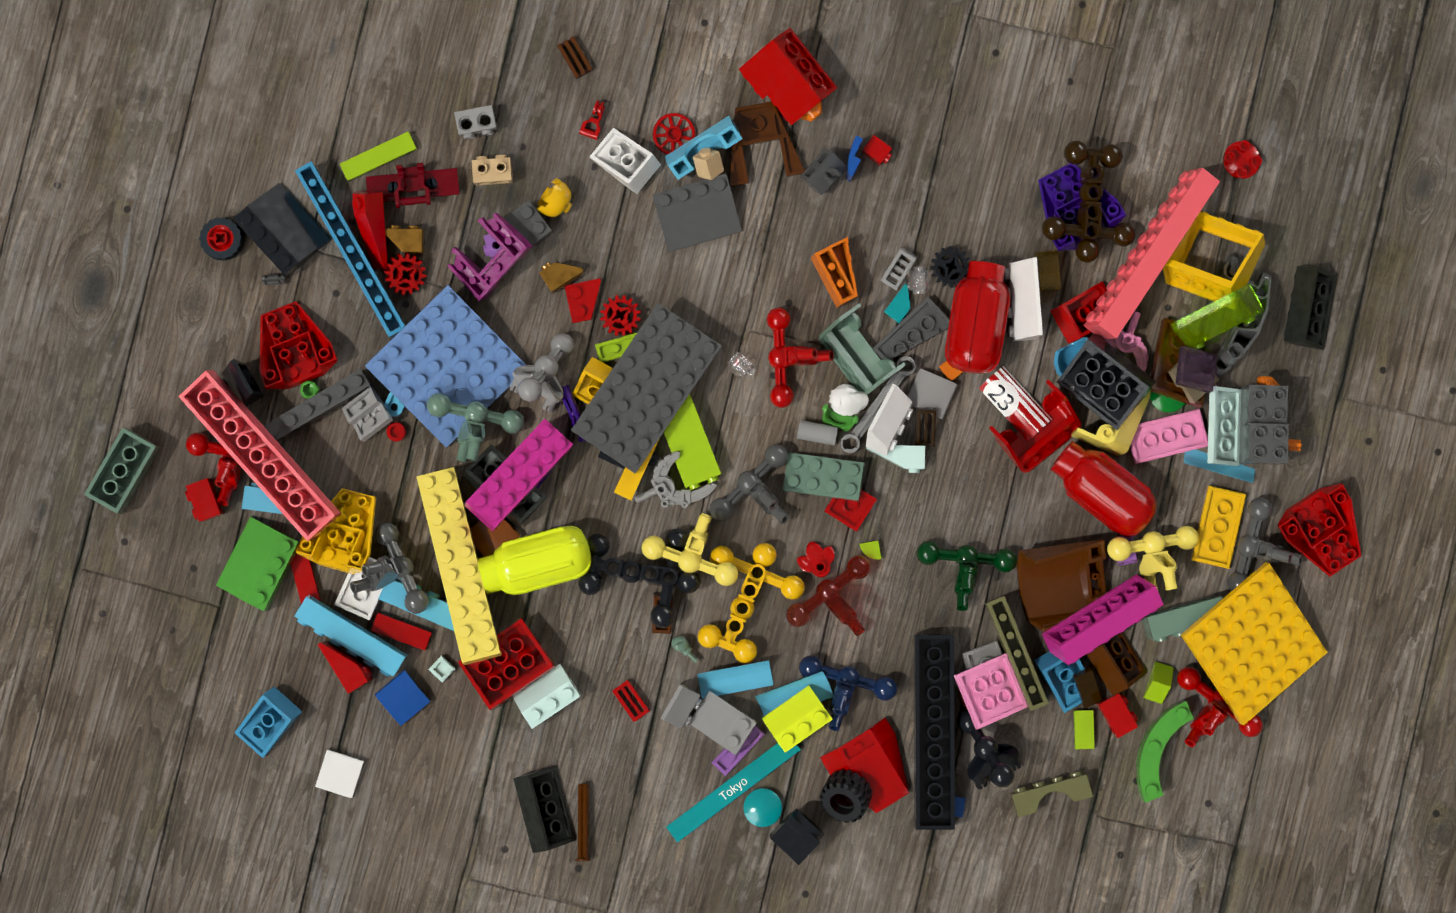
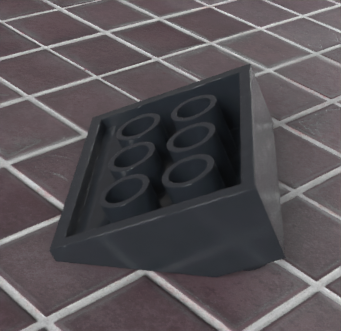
[233,183,331,277]
[1057,334,1157,430]

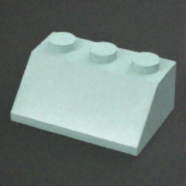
[513,664,581,729]

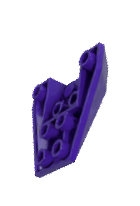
[1038,163,1126,251]

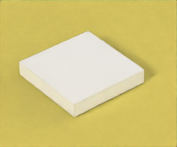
[315,750,364,798]

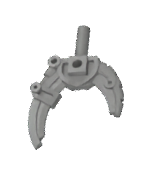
[634,451,717,508]

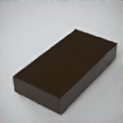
[1073,667,1102,709]

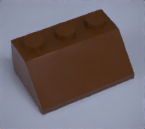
[1086,632,1147,696]

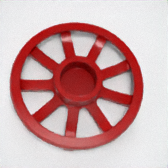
[653,113,695,155]

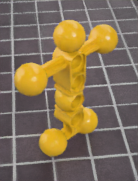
[697,543,805,664]

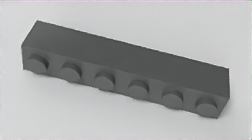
[263,369,373,442]

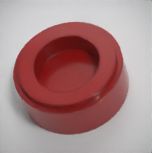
[386,422,406,442]

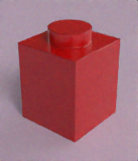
[862,135,892,166]

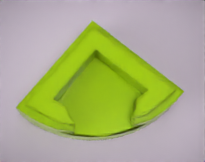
[859,541,881,560]

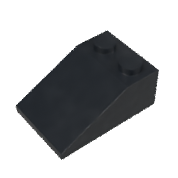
[222,359,264,407]

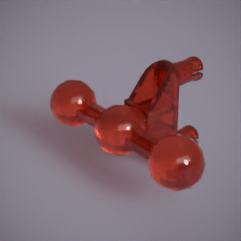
[786,555,870,636]

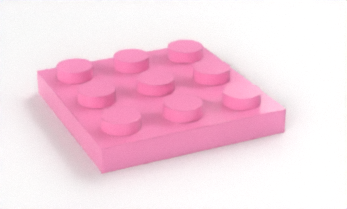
[954,653,1028,729]

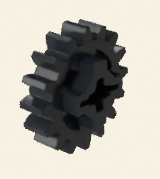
[930,246,970,288]

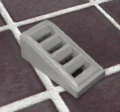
[880,247,918,291]

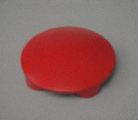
[1223,140,1262,179]

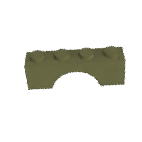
[1010,771,1093,817]

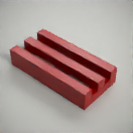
[612,680,650,722]

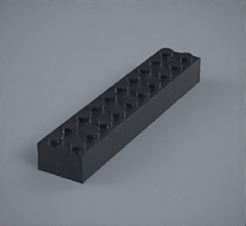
[913,634,955,830]

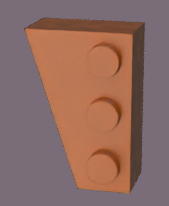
[811,237,858,308]

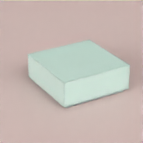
[428,655,456,683]

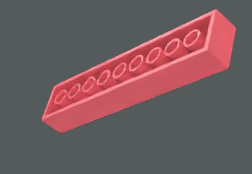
[1084,168,1220,339]
[178,370,341,541]

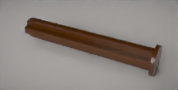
[575,783,591,861]

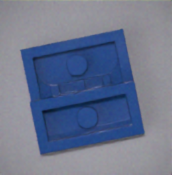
[846,136,863,182]
[375,670,431,726]

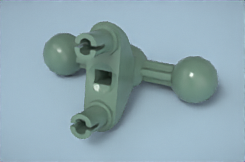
[427,393,524,463]

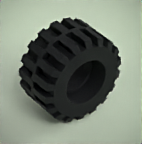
[819,770,872,823]

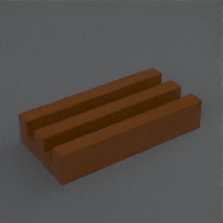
[557,36,593,79]

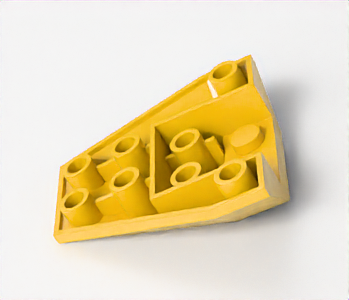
[295,488,376,574]

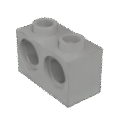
[454,105,498,140]

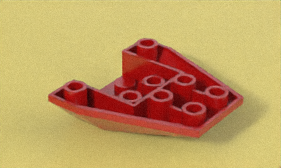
[259,301,338,389]
[1277,483,1361,577]
[820,717,909,813]

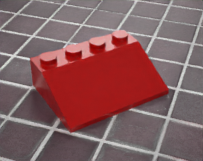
[458,618,556,710]

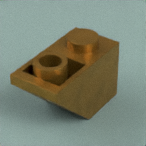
[385,225,424,254]

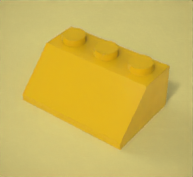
[572,357,613,404]

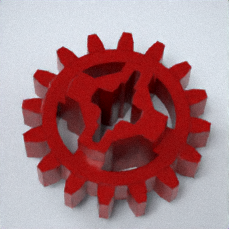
[384,253,426,295]
[600,295,641,336]

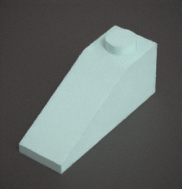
[866,445,925,473]

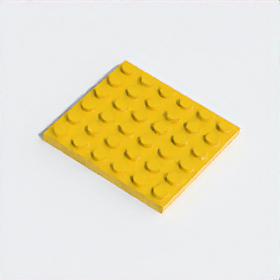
[1181,562,1328,725]

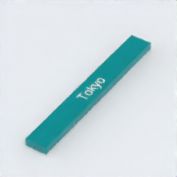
[666,743,801,843]

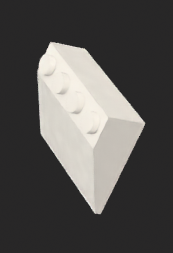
[1004,257,1043,341]

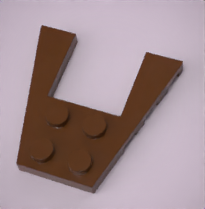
[730,102,805,187]

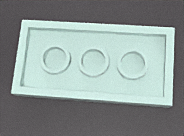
[1207,386,1241,466]

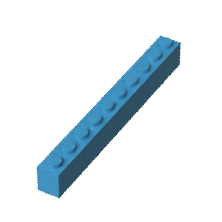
[295,161,405,339]

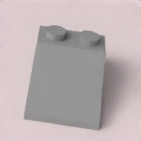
[689,691,758,755]

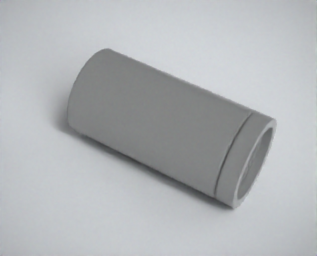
[797,420,838,446]

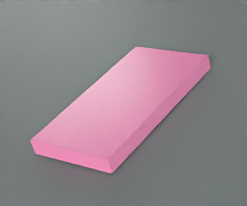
[1130,409,1208,465]

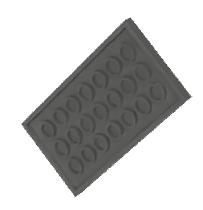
[571,303,722,474]

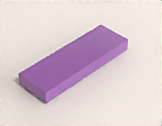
[711,726,765,776]

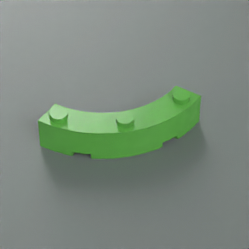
[1136,700,1194,803]

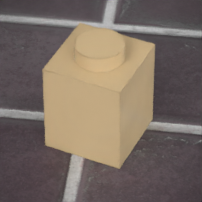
[693,148,724,180]

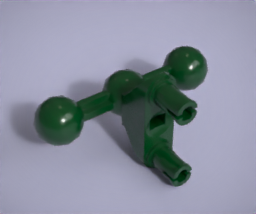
[916,541,1017,611]

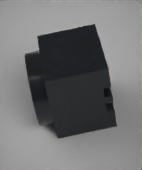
[770,808,825,865]

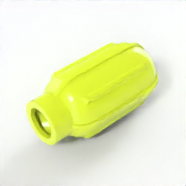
[477,526,591,595]

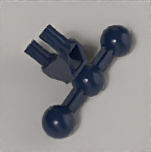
[799,655,897,731]

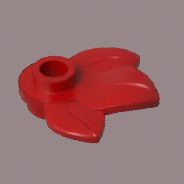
[797,542,835,578]

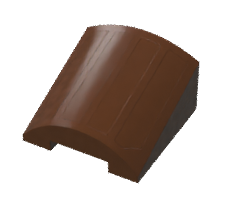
[1017,540,1107,632]

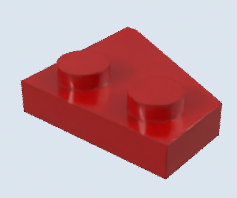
[564,278,601,324]

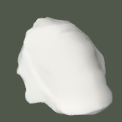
[828,384,869,416]

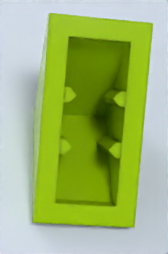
[1143,661,1174,704]

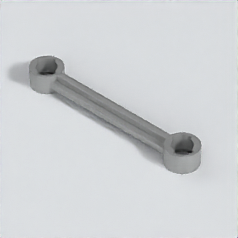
[840,356,916,454]

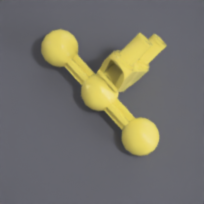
[641,513,739,586]
[1107,526,1199,590]

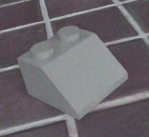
[660,683,702,729]

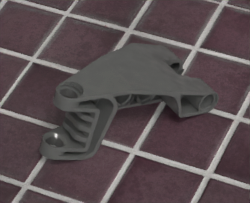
[1210,254,1272,377]

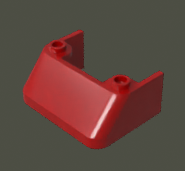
[989,379,1081,473]

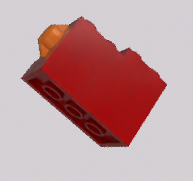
[739,28,838,125]

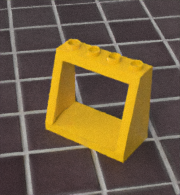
[1163,211,1265,309]

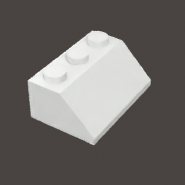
[866,384,914,456]

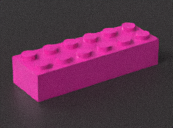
[465,419,573,532]
[1042,574,1164,665]

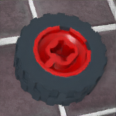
[199,217,244,261]

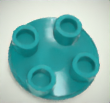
[743,788,782,827]

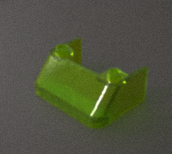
[1170,284,1264,351]

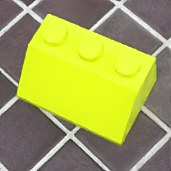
[762,685,832,753]

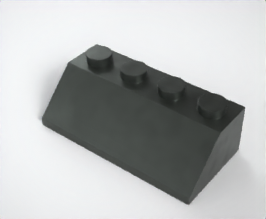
[1284,266,1337,350]
[462,444,547,528]
[513,766,576,853]

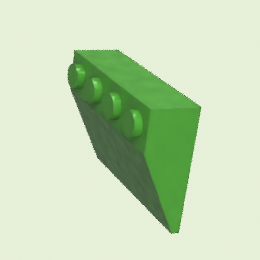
[216,516,300,611]

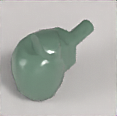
[671,636,698,663]

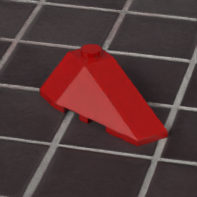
[352,191,388,269]

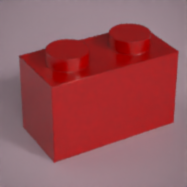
[185,478,224,522]
[1096,693,1138,738]

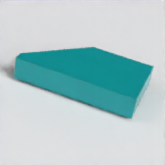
[884,284,911,324]

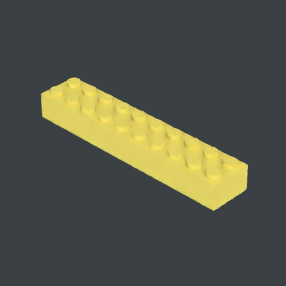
[417,467,502,665]

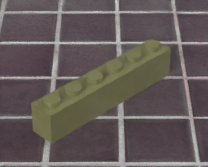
[985,596,1049,711]

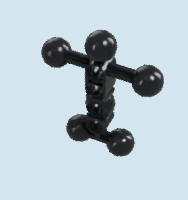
[578,528,701,628]

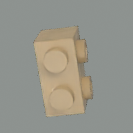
[472,155,513,186]

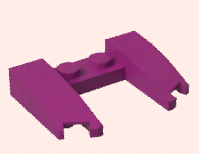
[448,213,533,301]

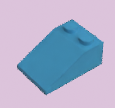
[1034,651,1084,713]
[235,687,302,758]

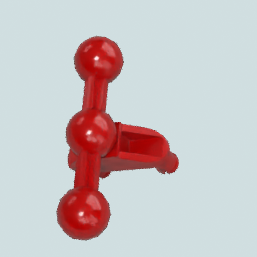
[766,307,834,408]
[185,432,242,506]
[1177,666,1263,747]

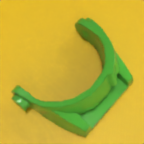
[822,403,859,432]

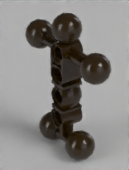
[1041,140,1136,263]

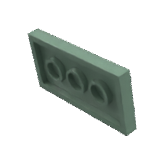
[783,453,865,501]

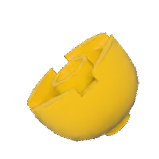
[536,178,572,217]

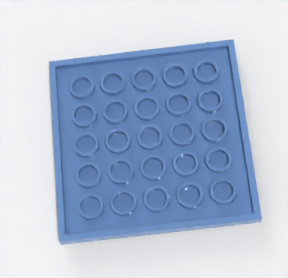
[365,285,526,447]

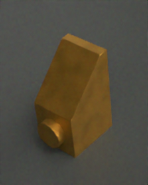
[539,262,584,294]

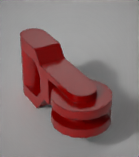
[579,100,605,140]

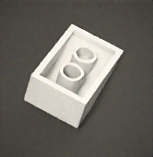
[590,128,661,194]

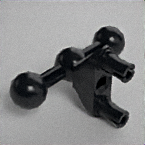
[958,710,1021,789]

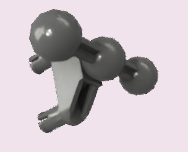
[710,444,790,524]
[1227,497,1303,591]
[350,522,429,614]

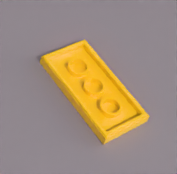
[1191,486,1246,569]

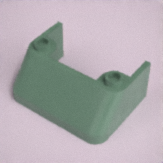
[819,303,906,395]

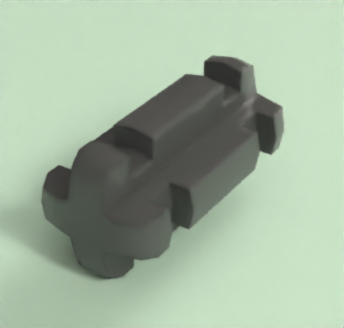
[262,274,286,285]

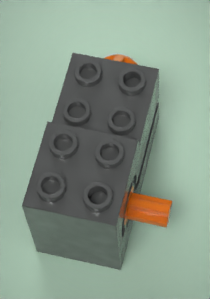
[1239,376,1301,465]

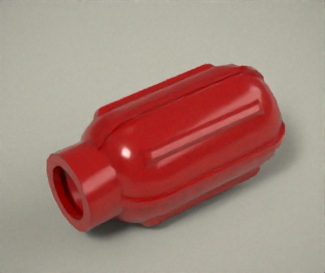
[945,261,1010,374]
[1050,441,1157,537]

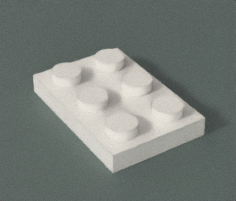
[334,557,383,620]

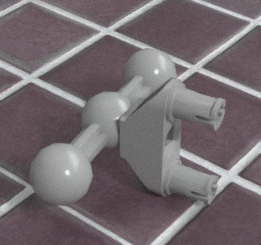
[509,333,575,412]

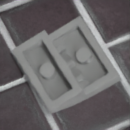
[908,368,958,420]
[342,386,393,442]

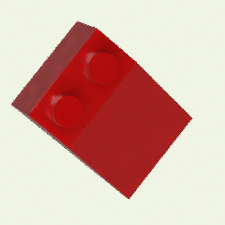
[1050,281,1107,344]
[317,641,373,694]

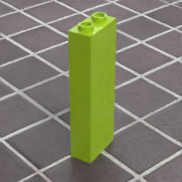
[664,394,721,490]

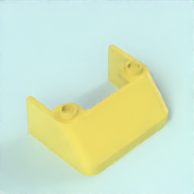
[1071,391,1151,456]

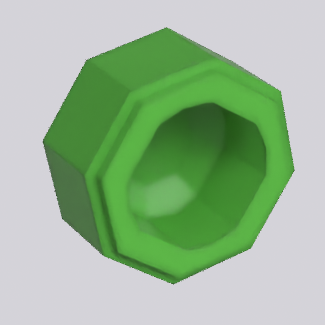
[300,380,320,399]

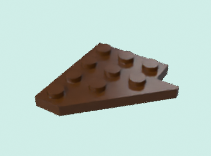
[1150,318,1219,408]

